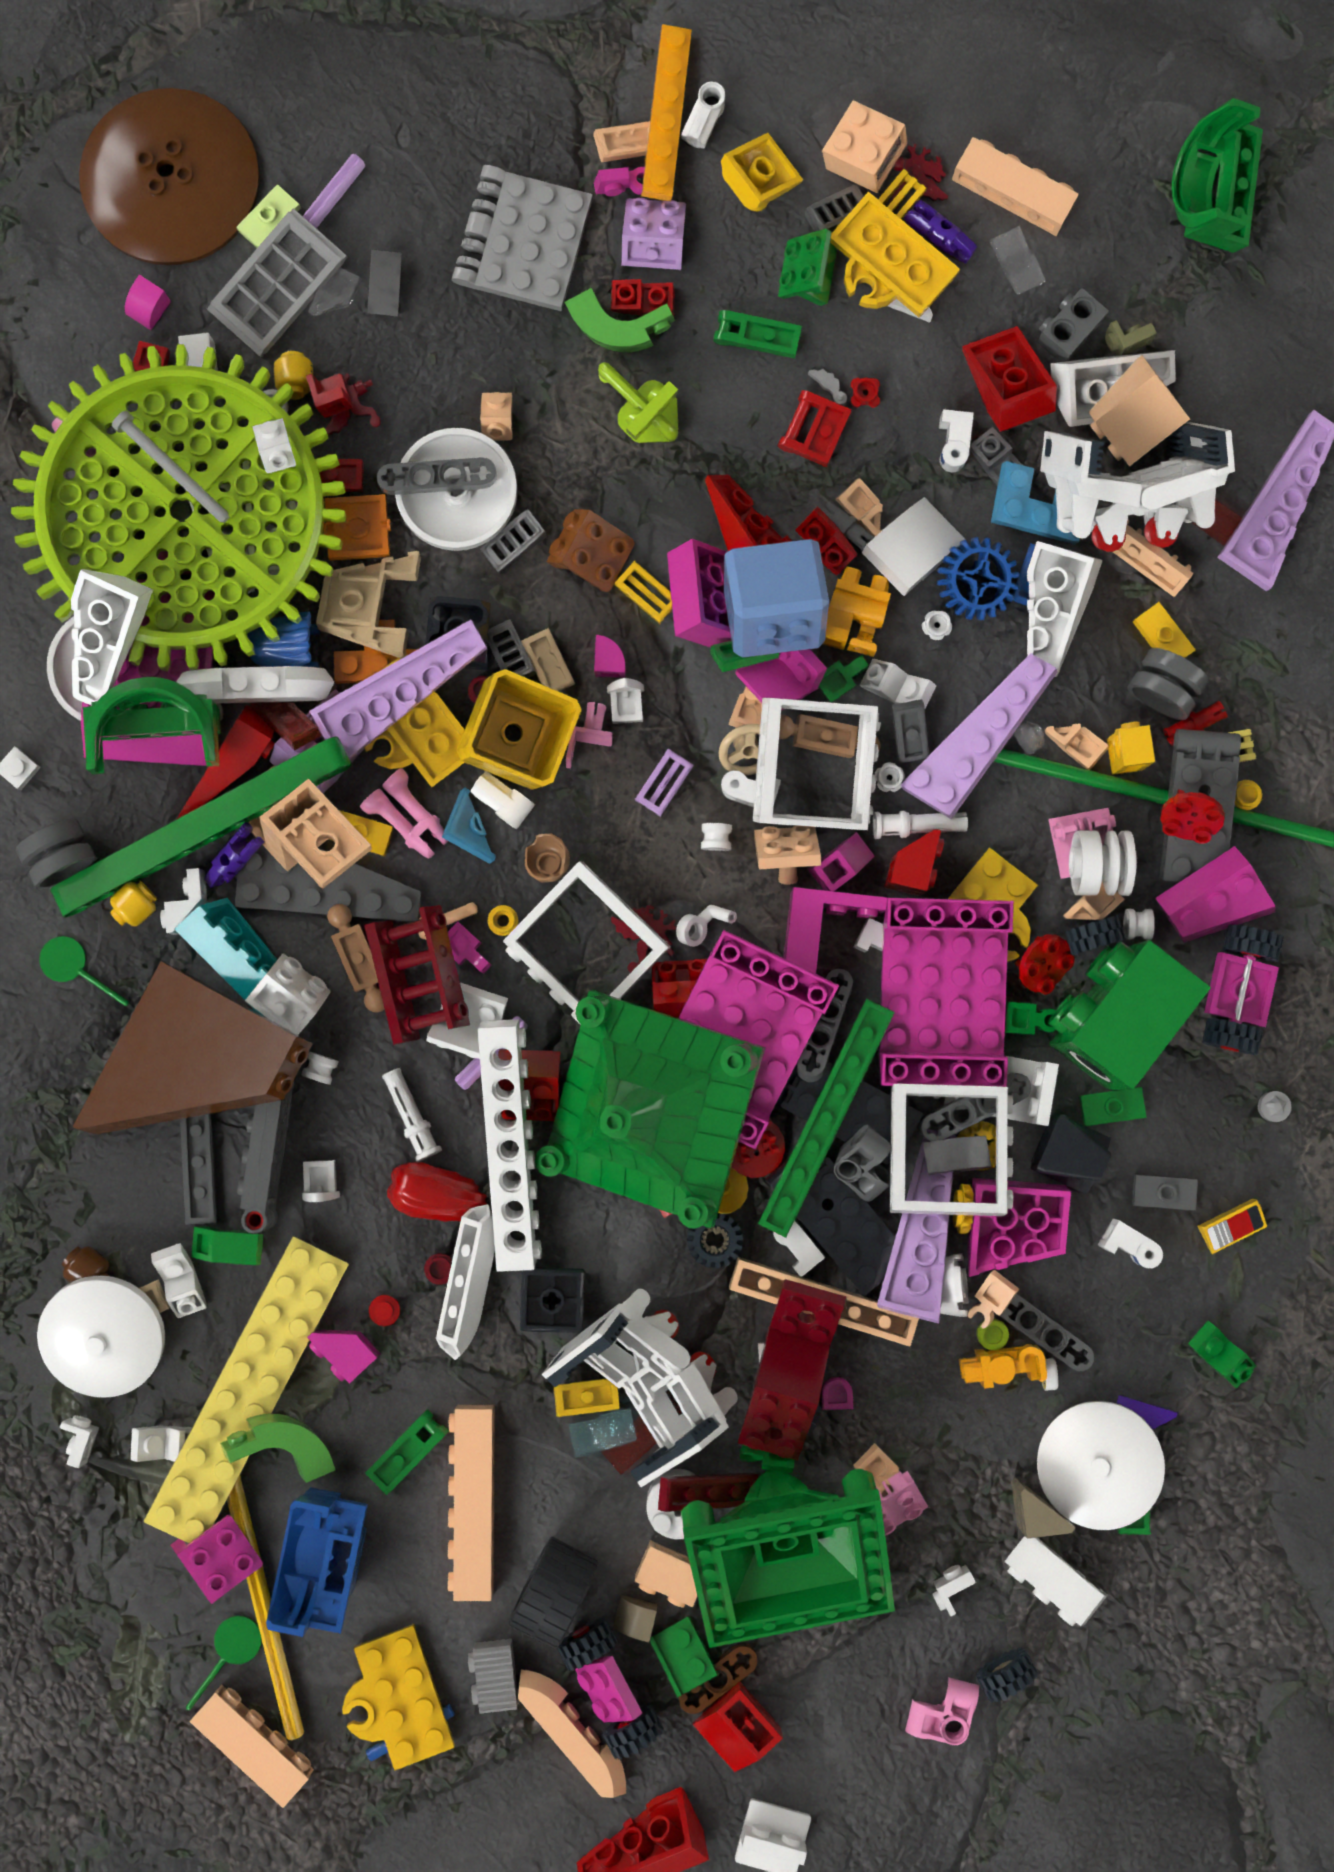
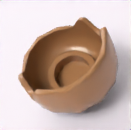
[525,833,571,883]

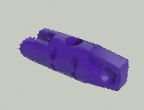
[904,200,977,264]
[204,822,264,888]

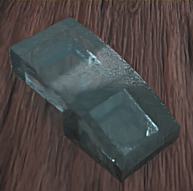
[568,1409,637,1458]

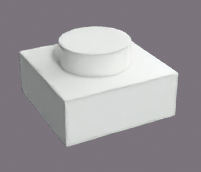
[0,746,41,790]

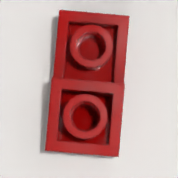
[611,279,675,316]
[795,506,857,576]

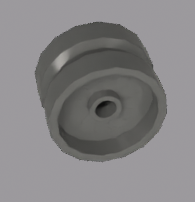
[1127,648,1209,720]
[15,819,98,890]

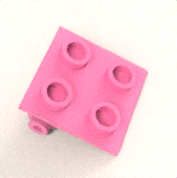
[1048,808,1116,879]
[876,1471,928,1536]

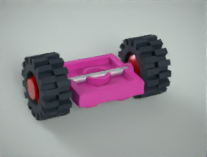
[1202,925,1284,1055]
[557,1617,664,1760]

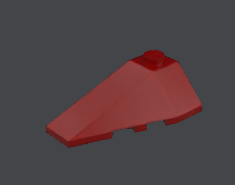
[705,474,792,551]
[176,704,275,820]
[576,1787,709,1872]

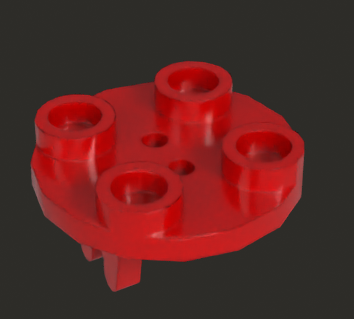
[1160,789,1225,844]
[1014,934,1075,995]
[731,1120,785,1178]

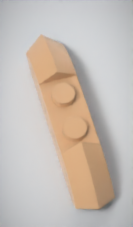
[518,1669,626,1798]

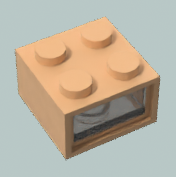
[822,100,908,193]

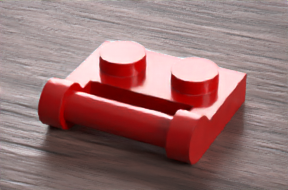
[777,390,852,467]

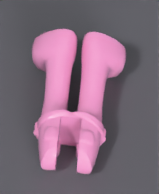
[360,768,448,859]

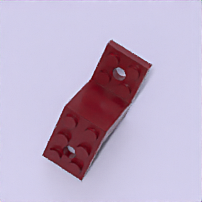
[737,1279,846,1461]

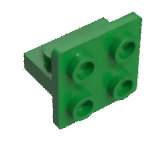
[778,229,837,306]

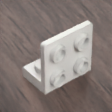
[245,954,331,1035]
[426,983,508,1059]
[983,1056,1059,1126]

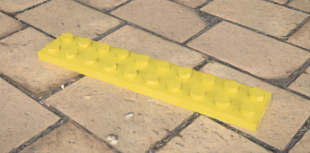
[144,1236,349,1543]

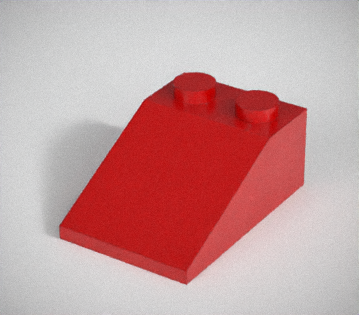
[962,326,1057,432]

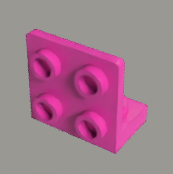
[735,649,827,711]
[170,1515,263,1604]

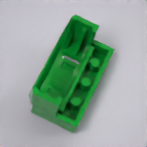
[1172,98,1263,253]
[83,677,221,774]

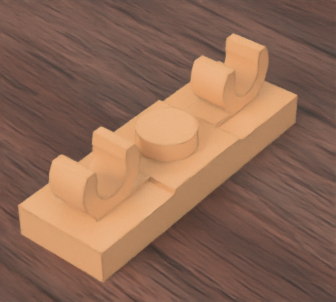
[1113,520,1193,597]

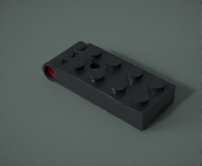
[776,1053,923,1167]
[765,1155,896,1297]

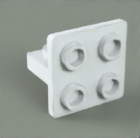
[735,1798,811,1872]

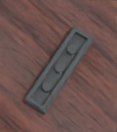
[180,1113,218,1225]

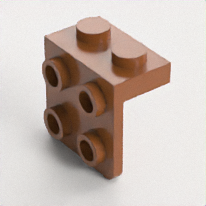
[546,509,634,592]

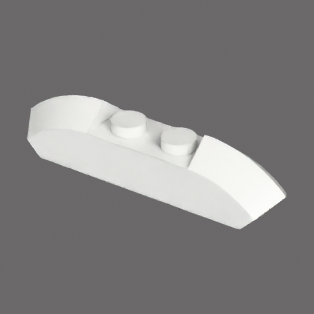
[177,666,334,704]
[436,1204,495,1360]

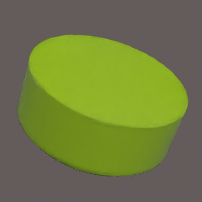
[976,1318,1009,1350]

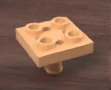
[754,825,821,885]

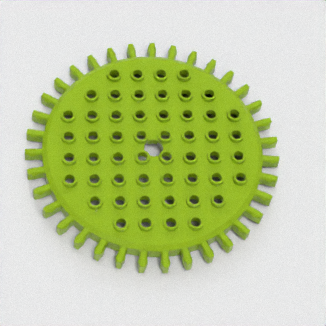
[11,344,346,671]

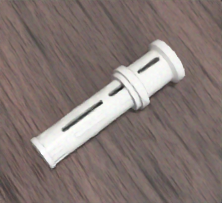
[873,811,968,839]
[382,1068,442,1162]

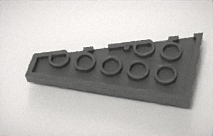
[235,832,422,922]

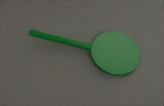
[39,936,129,1006]
[186,1615,262,1710]

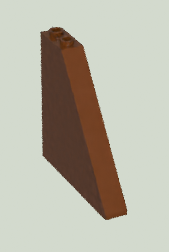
[73,961,313,1134]

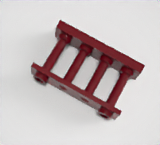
[364,905,470,1045]

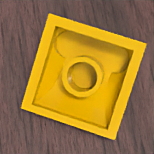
[721,133,803,212]

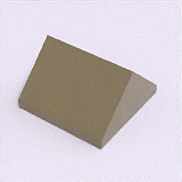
[1011,1477,1075,1539]

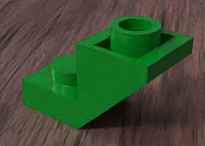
[191,1226,263,1265]
[1188,1320,1257,1389]

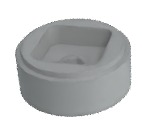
[1258,1091,1291,1122]

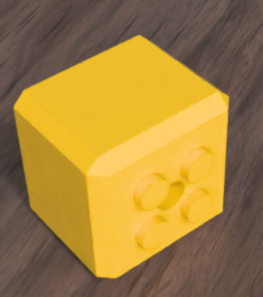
[457,669,581,790]

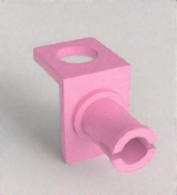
[566,702,613,769]

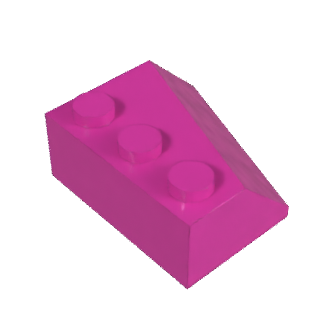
[667,538,731,648]
[1155,846,1276,943]
[967,1178,1071,1277]

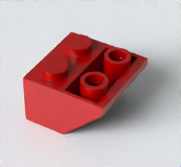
[885,829,944,896]
[652,959,707,1018]
[498,1049,561,1121]
[692,1682,783,1772]

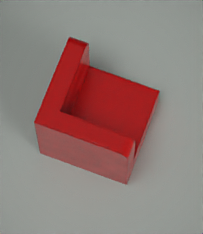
[306,373,353,418]

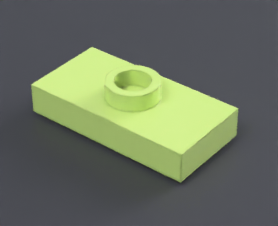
[236,184,301,248]

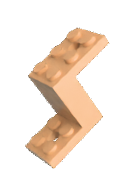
[249,766,372,889]

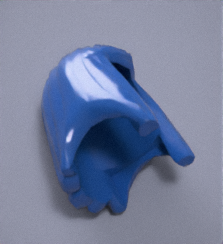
[247,612,320,668]

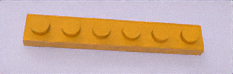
[641,24,692,202]

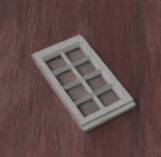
[207,208,347,357]

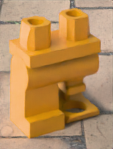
[822,567,891,657]
[959,1344,1047,1389]

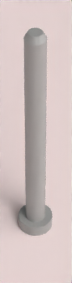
[112,411,229,523]

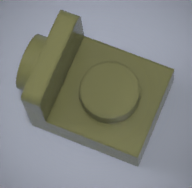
[1105,320,1157,356]

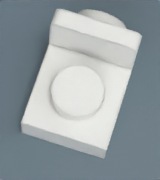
[60,1416,99,1468]

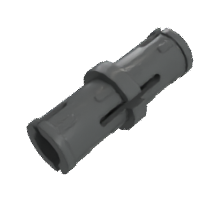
[822,500,875,551]

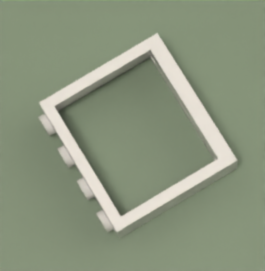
[753,698,881,830]
[503,861,671,1025]
[890,1084,1013,1216]

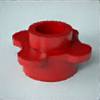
[850,378,880,408]

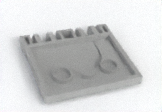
[451,165,593,311]

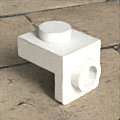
[252,418,296,473]
[932,1565,976,1616]

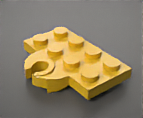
[830,192,960,318]
[365,653,465,788]
[948,847,1038,963]
[342,1624,455,1771]

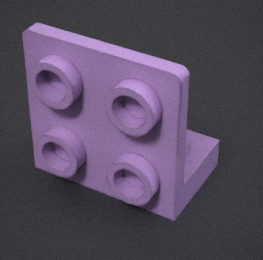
[621,198,686,270]

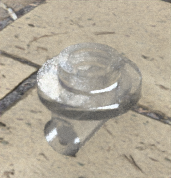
[1013,721,1045,755]

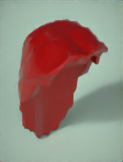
[387,1162,487,1222]

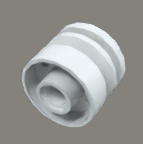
[1069,830,1137,896]

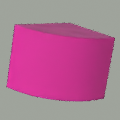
[125,275,171,330]
[594,635,626,678]

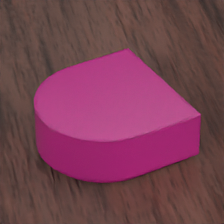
[821,1377,853,1410]

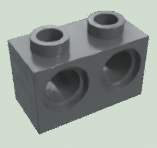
[1037,288,1109,362]

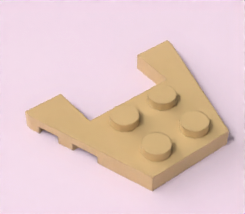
[316,551,421,658]

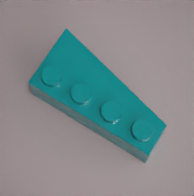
[174,898,277,1018]

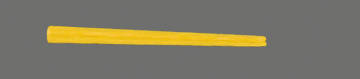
[227,1475,304,1740]

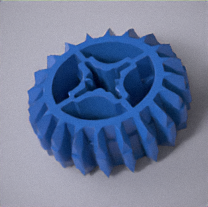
[937,537,1020,620]

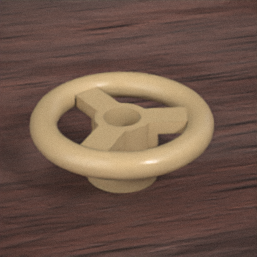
[719,724,760,775]

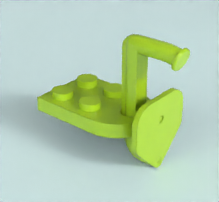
[598,362,678,443]

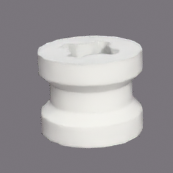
[701,823,732,851]
[1123,909,1154,940]
[301,1051,339,1085]

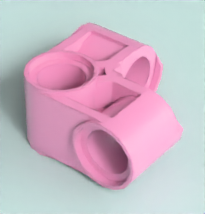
[905,1677,979,1745]

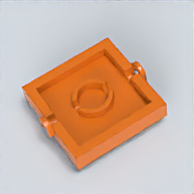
[323,494,391,561]

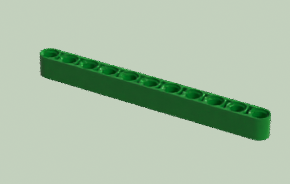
[50,736,352,918]

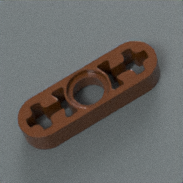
[679,1642,757,1714]

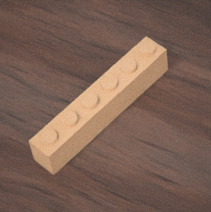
[729,1257,919,1347]
[448,1405,495,1601]

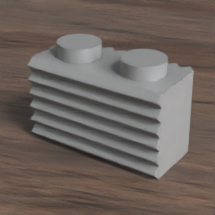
[468,1638,519,1714]

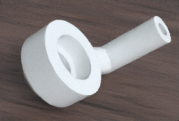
[676,905,737,947]

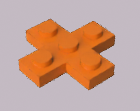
[334,620,418,684]

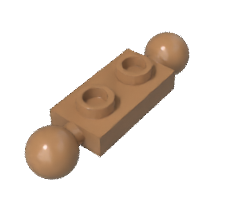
[779,714,881,758]
[327,904,385,1013]

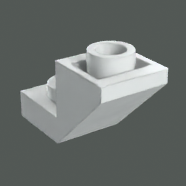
[860,659,937,708]
[160,868,207,935]
[151,1243,207,1318]
[130,1426,192,1462]

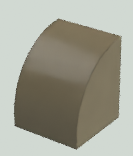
[613,1595,657,1642]

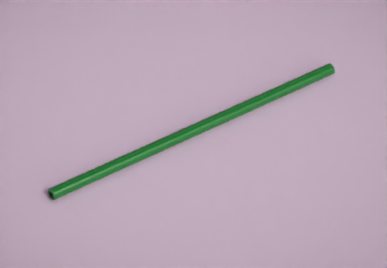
[993,748,1334,848]

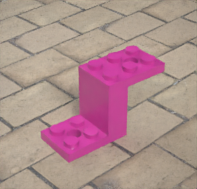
[783,887,887,974]

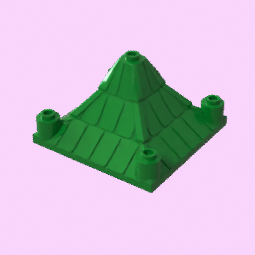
[535,990,765,1229]
[681,1469,895,1648]

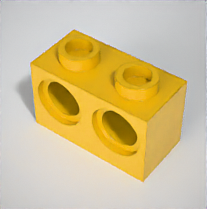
[1107,722,1155,775]

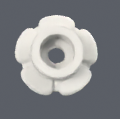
[922,611,952,640]
[875,762,905,792]

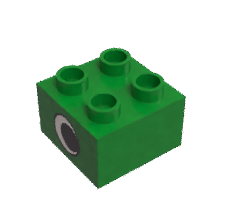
[1048,940,1211,1090]

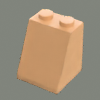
[1089,355,1190,466]

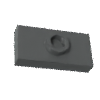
[892,699,929,763]
[1132,1174,1198,1211]

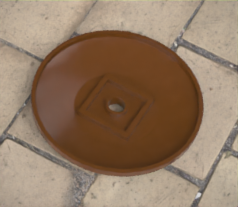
[79,88,260,265]

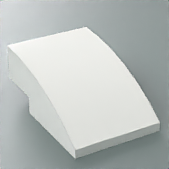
[862,497,966,596]

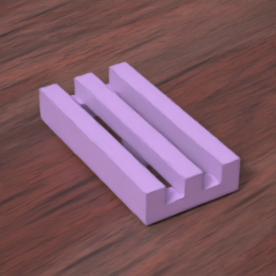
[635,749,694,817]

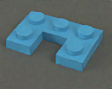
[991,461,1080,544]

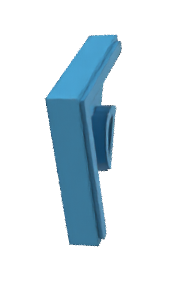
[442,787,496,864]

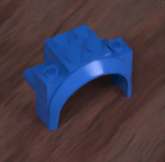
[266,1487,368,1637]

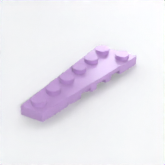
[1217,410,1334,591]
[310,620,487,759]
[901,653,1057,819]
[877,1129,956,1324]

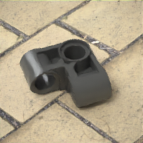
[834,1124,892,1202]

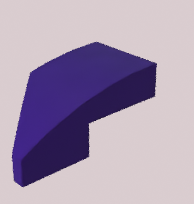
[1117,1395,1179,1430]

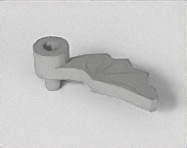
[808,369,847,407]

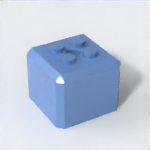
[724,539,829,657]

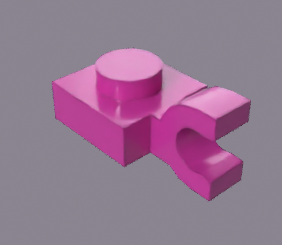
[594,166,645,196]
[448,921,492,974]

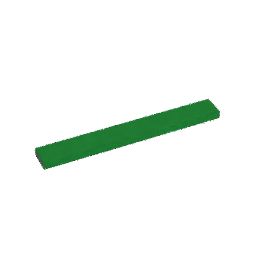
[758,998,895,1238]

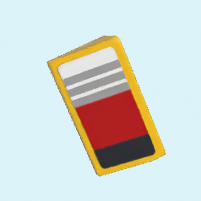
[1198,1199,1267,1254]

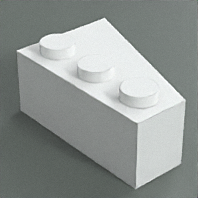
[1004,1536,1108,1627]

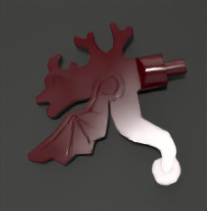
[887,143,948,209]
[325,373,381,436]
[611,905,677,972]

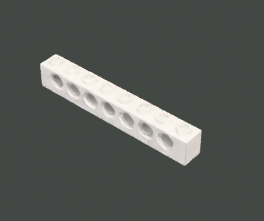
[478,1019,542,1272]

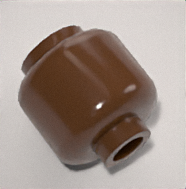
[62,1246,109,1283]

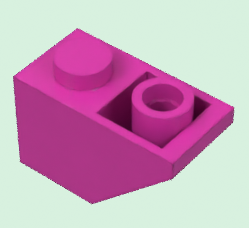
[808,832,875,892]
[307,1330,381,1384]

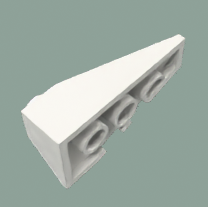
[1050,350,1176,427]
[1027,541,1102,677]
[71,569,153,706]

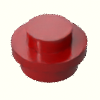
[369,1295,400,1326]

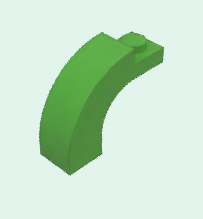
[565,288,675,352]
[220,1414,335,1483]

